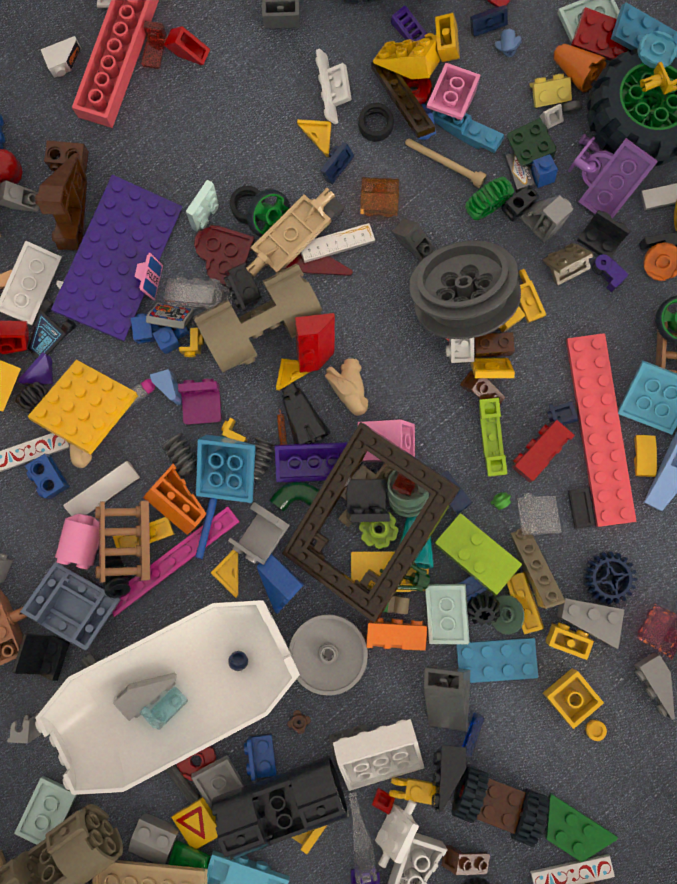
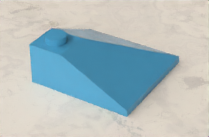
[196,435,255,503]

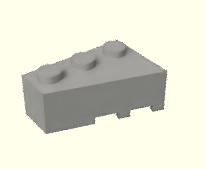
[557,598,624,649]

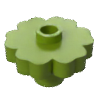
[359,512,398,549]

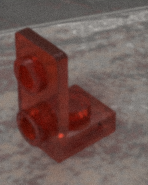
[141,20,167,69]

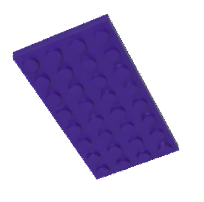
[51,175,182,342]

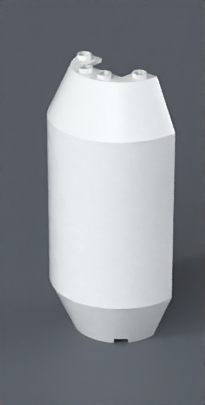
[35,600,300,795]

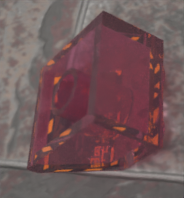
[636,604,677,659]

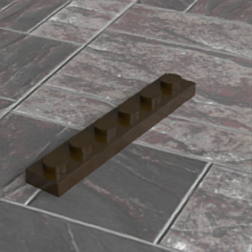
[371,62,435,138]

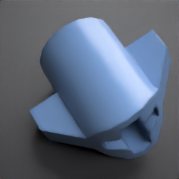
[495,29,522,57]

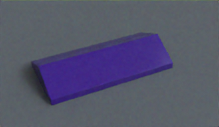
[275,442,348,482]

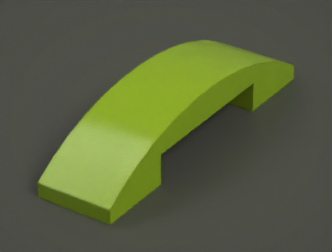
[479,398,507,476]

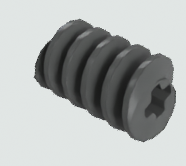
[163,433,197,476]
[253,437,275,481]

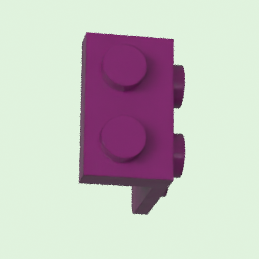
[178,379,222,425]

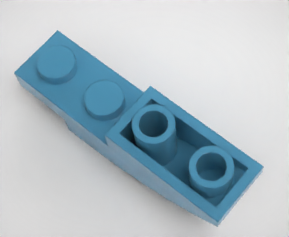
[432,110,504,153]

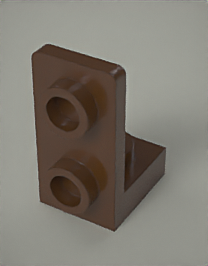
[460,370,505,404]
[441,845,490,875]

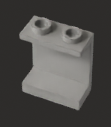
[228,502,290,565]

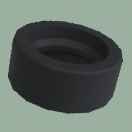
[358,103,394,142]
[230,186,266,224]

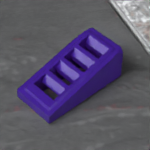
[391,5,427,41]

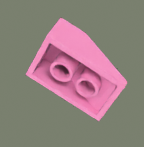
[426,63,481,120]

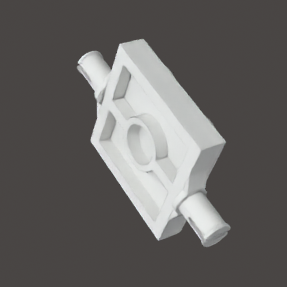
[375,800,419,868]

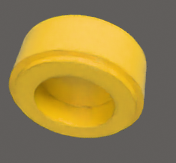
[585,720,607,741]

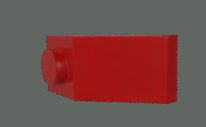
[164,26,210,66]

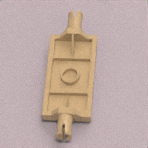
[246,188,335,277]

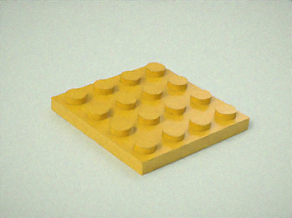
[28,359,138,455]

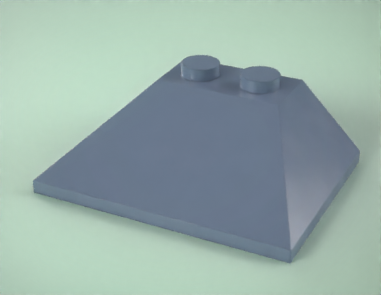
[20,562,120,651]

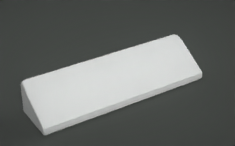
[63,461,140,516]

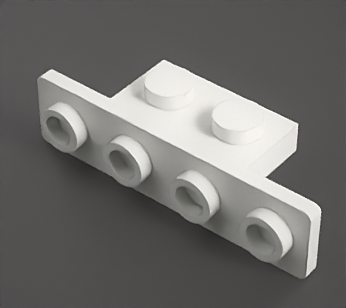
[315,48,352,124]

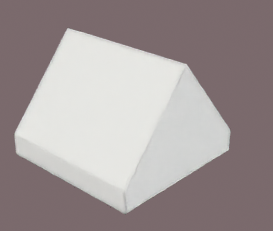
[540,104,564,129]

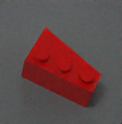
[512,420,575,482]

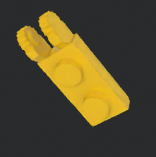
[519,269,546,323]
[389,777,436,805]

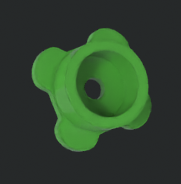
[491,492,511,510]

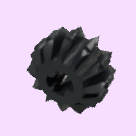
[15,382,48,414]
[467,593,501,626]

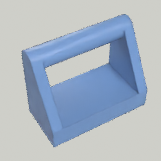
[150,369,182,406]

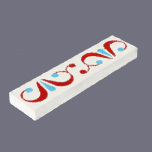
[0,433,70,472]
[530,854,615,884]

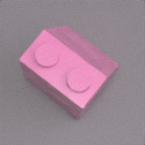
[358,420,415,462]

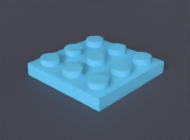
[618,360,677,435]

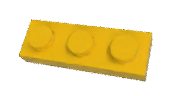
[112,517,175,548]
[507,571,544,634]

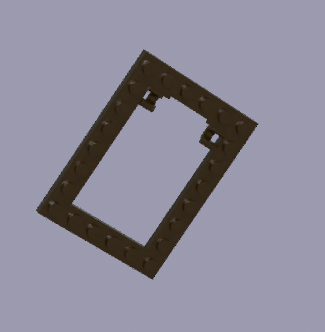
[282,422,460,623]

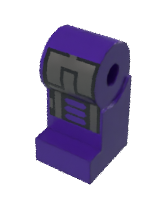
[592,254,629,293]

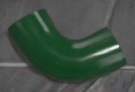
[269,482,319,512]

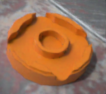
[643,242,677,281]

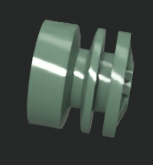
[387,470,429,517]

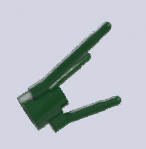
[380,564,430,592]

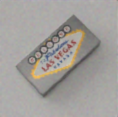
[505,153,535,192]

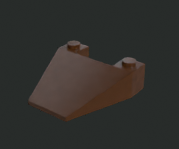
[35,153,87,250]

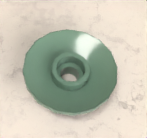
[492,595,524,635]

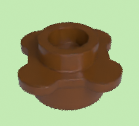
[287,710,311,734]

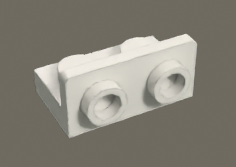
[446,338,474,363]

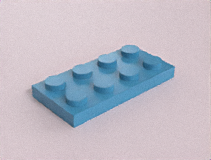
[611,2,677,57]
[456,638,538,683]

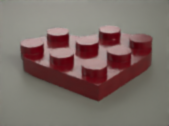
[194,225,255,286]

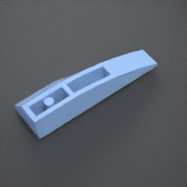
[644,430,677,511]

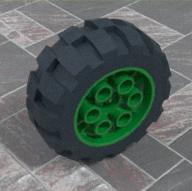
[587,48,677,166]

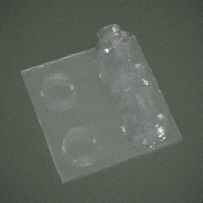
[517,493,561,535]

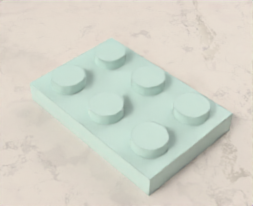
[557,0,619,44]
[186,180,219,232]
[426,584,469,644]
[14,776,77,845]

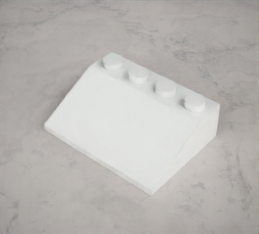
[333,719,424,791]

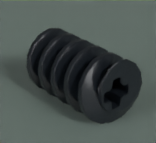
[98,556,131,598]

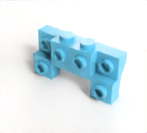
[207,851,290,884]

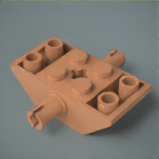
[0,590,27,665]

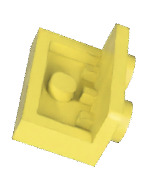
[529,74,572,108]

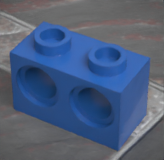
[25,453,70,499]

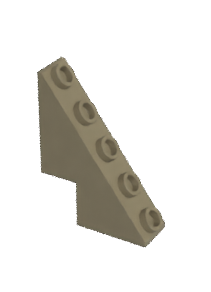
[510,527,566,609]

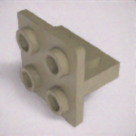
[543,243,593,285]

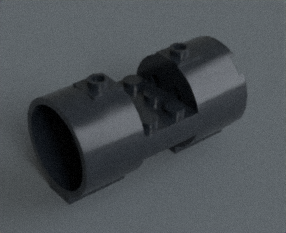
[212,756,349,860]

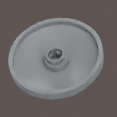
[289,614,368,695]

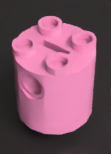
[55,514,99,569]

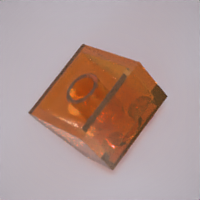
[360,177,399,217]

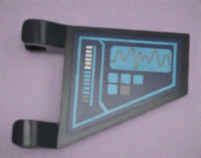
[28,299,76,358]

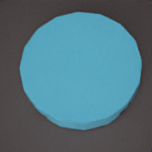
[637,31,677,68]

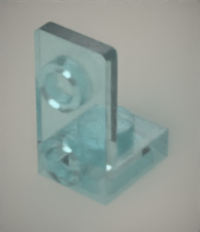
[139,687,188,730]

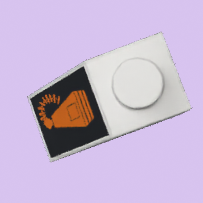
[41,36,81,78]

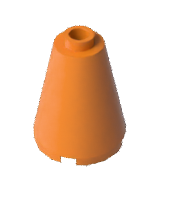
[553,44,607,93]

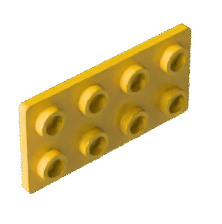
[351,552,429,592]

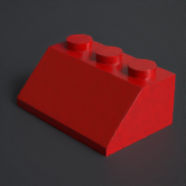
[295,313,335,373]

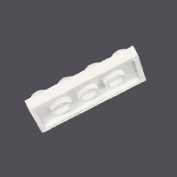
[0,241,62,325]

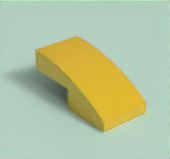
[634,435,657,477]

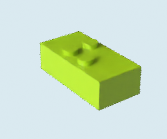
[435,513,522,596]

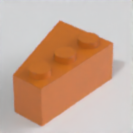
[143,464,206,535]
[366,617,427,651]

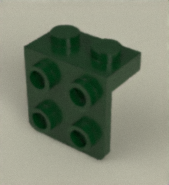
[507,118,556,167]

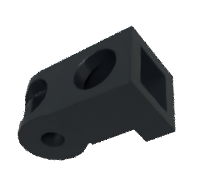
[502,185,539,222]

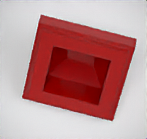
[371,788,395,815]

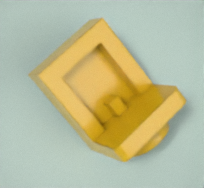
[179,328,204,357]
[221,418,248,443]

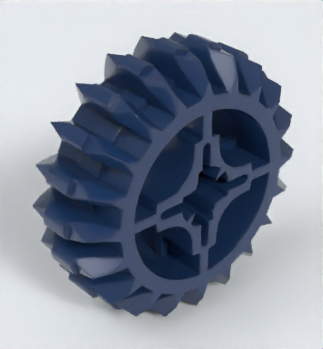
[583,551,638,605]

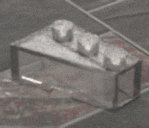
[163,276,234,310]

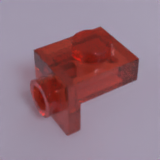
[392,472,416,495]

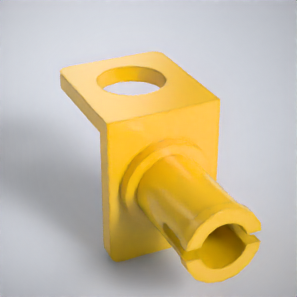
[640,62,677,95]

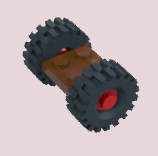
[451,765,549,847]

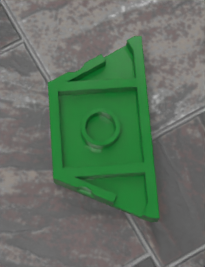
[545,793,618,862]

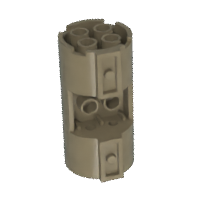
[194,264,323,373]
[0,804,123,884]

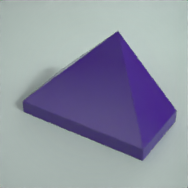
[17,352,53,386]

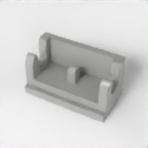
[7,713,41,743]

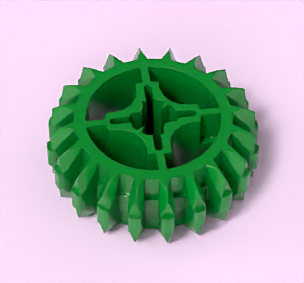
[465,177,514,220]

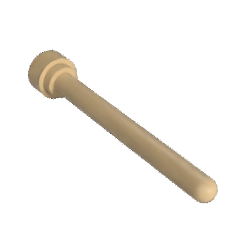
[405,138,487,188]

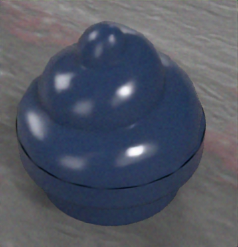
[228,651,248,671]

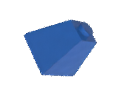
[257,553,305,614]

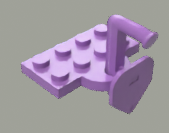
[568,134,658,219]

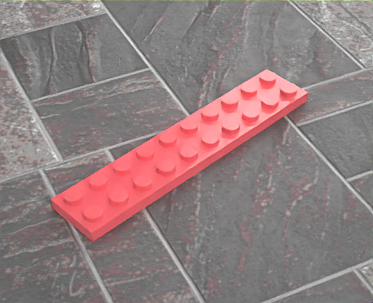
[566,333,637,527]

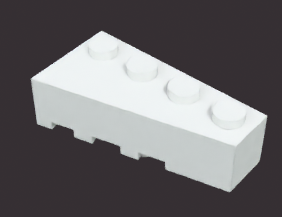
[388,833,448,884]

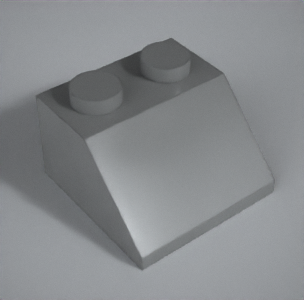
[128,812,180,865]

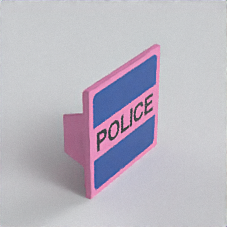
[135,253,163,301]

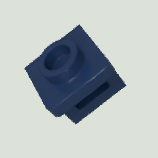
[547,401,578,425]

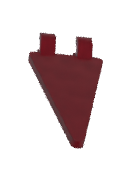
[284,253,353,276]

